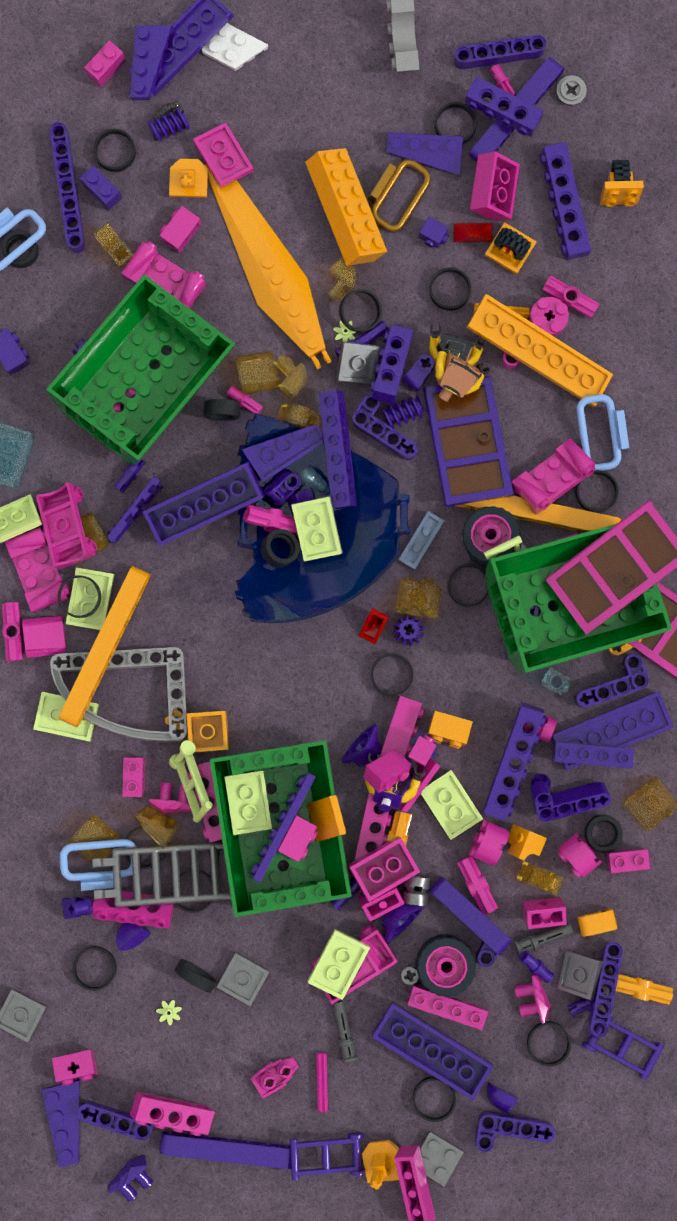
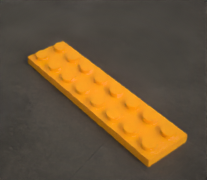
[466,294,613,408]

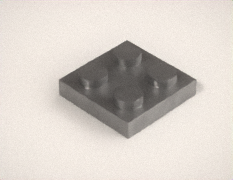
[336,341,380,384]
[557,951,603,1000]
[216,952,270,1006]
[0,989,47,1042]
[420,1131,464,1186]

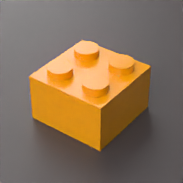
[187,711,230,752]
[426,711,473,749]

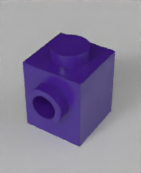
[419,217,449,248]

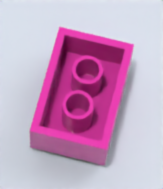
[470,151,520,221]
[347,836,420,902]

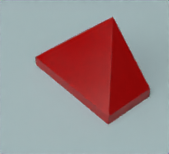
[454,223,492,242]
[358,608,389,644]

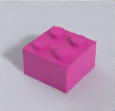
[277,815,318,862]

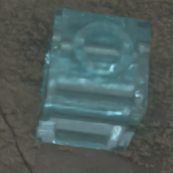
[539,667,571,696]

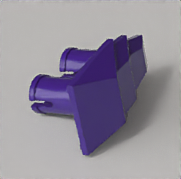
[107,1155,153,1202]

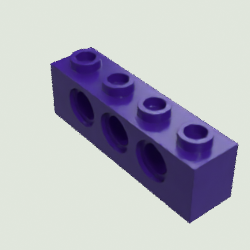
[465,76,544,137]
[370,324,414,404]
[552,742,634,769]

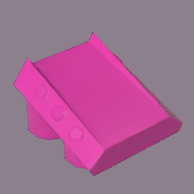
[22,616,67,658]

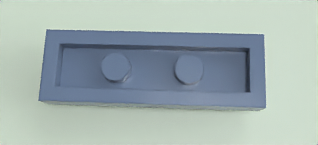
[398,511,444,570]

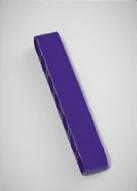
[469,57,565,161]
[50,122,85,253]
[159,1131,291,1169]

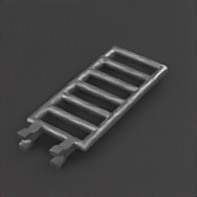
[92,842,231,907]

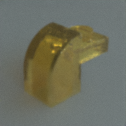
[93,222,134,267]
[328,256,356,303]
[273,354,307,400]
[276,403,322,429]
[517,861,564,896]

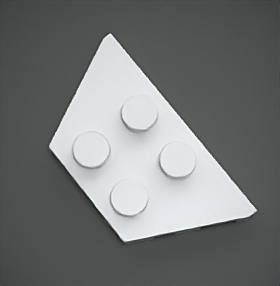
[202,23,268,71]

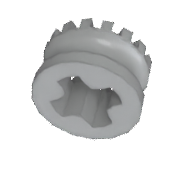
[401,966,419,985]

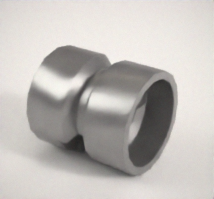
[403,876,430,906]

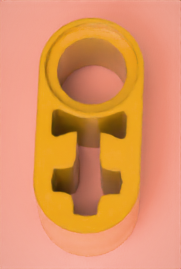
[577,909,618,937]

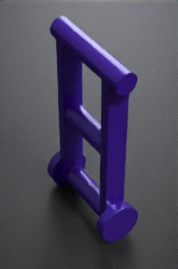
[582,1010,664,1080]
[290,1132,365,1180]

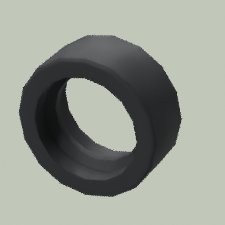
[1,230,39,268]
[204,399,240,421]
[261,529,300,568]
[584,815,623,852]

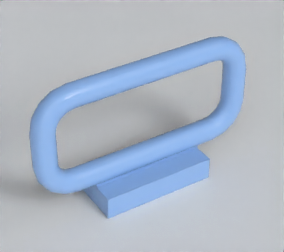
[0,207,46,271]
[576,394,629,471]
[59,839,137,891]

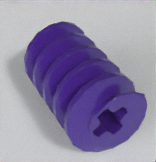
[147,108,190,142]
[381,394,424,429]

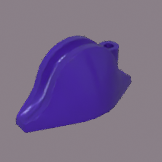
[341,723,381,767]
[381,904,424,943]

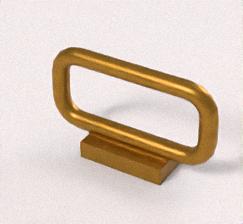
[368,159,431,232]

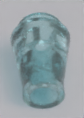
[299,466,328,493]

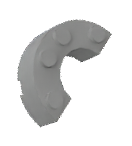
[386,0,419,72]

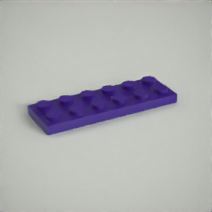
[128,0,234,97]
[552,692,674,771]
[249,773,316,883]

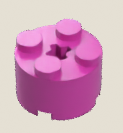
[528,297,569,337]
[469,820,509,866]
[558,832,602,878]

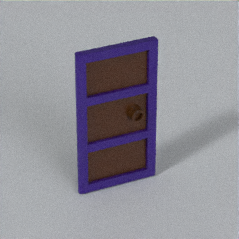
[423,376,513,507]

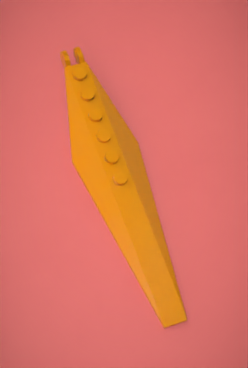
[205,164,331,369]

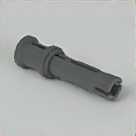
[513,922,573,956]
[332,1001,359,1063]

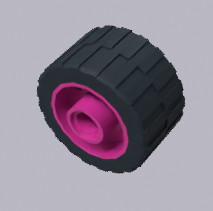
[462,506,522,568]
[416,934,476,997]

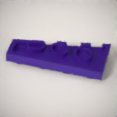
[130,25,174,100]
[387,132,463,175]
[107,476,164,544]
[41,1080,80,1168]

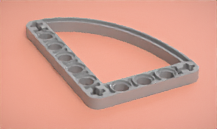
[50,647,187,742]

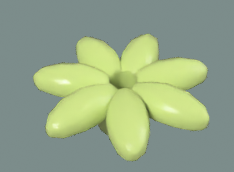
[333,321,356,342]
[156,1000,182,1025]

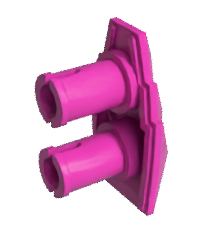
[149,783,192,814]
[515,975,551,1024]
[250,1057,299,1098]

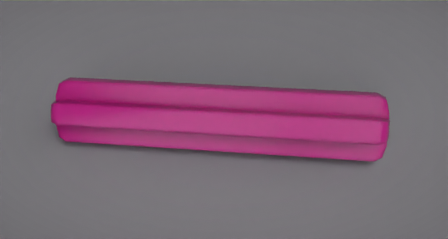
[316,1052,328,1112]

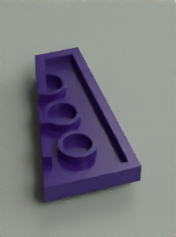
[242,424,324,482]

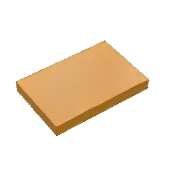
[307,795,346,842]

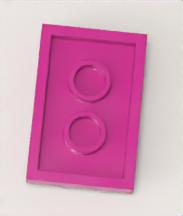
[193,122,254,188]

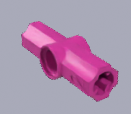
[542,275,599,319]
[243,505,298,536]
[2,602,24,661]
[457,856,498,915]

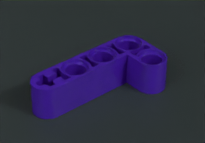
[353,394,418,460]
[574,654,649,708]
[531,781,611,822]
[77,1100,157,1141]
[475,1111,555,1152]

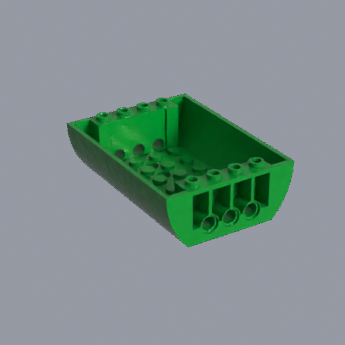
[46,274,235,464]
[486,523,672,673]
[210,740,351,917]

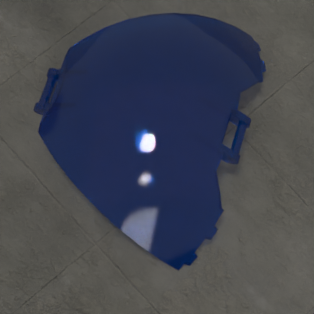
[235,413,410,623]

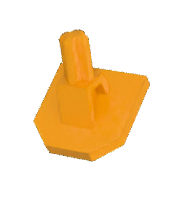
[169,159,208,198]
[362,1140,399,1190]

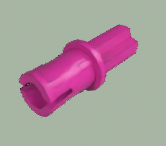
[489,64,516,96]
[226,386,263,415]

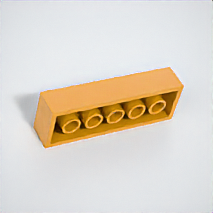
[305,148,387,266]

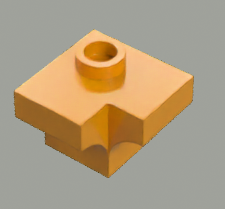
[507,824,547,860]

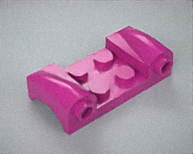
[121,241,206,309]
[511,438,595,515]
[36,482,97,569]
[5,527,70,613]
[310,925,398,1004]

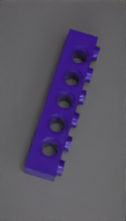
[540,142,591,260]
[318,390,357,509]
[483,702,546,821]

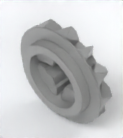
[556,75,587,106]

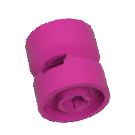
[524,716,557,742]

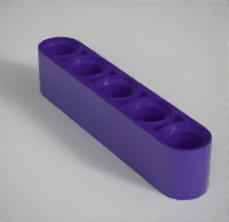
[454,35,546,69]
[429,876,512,955]
[587,942,623,1039]

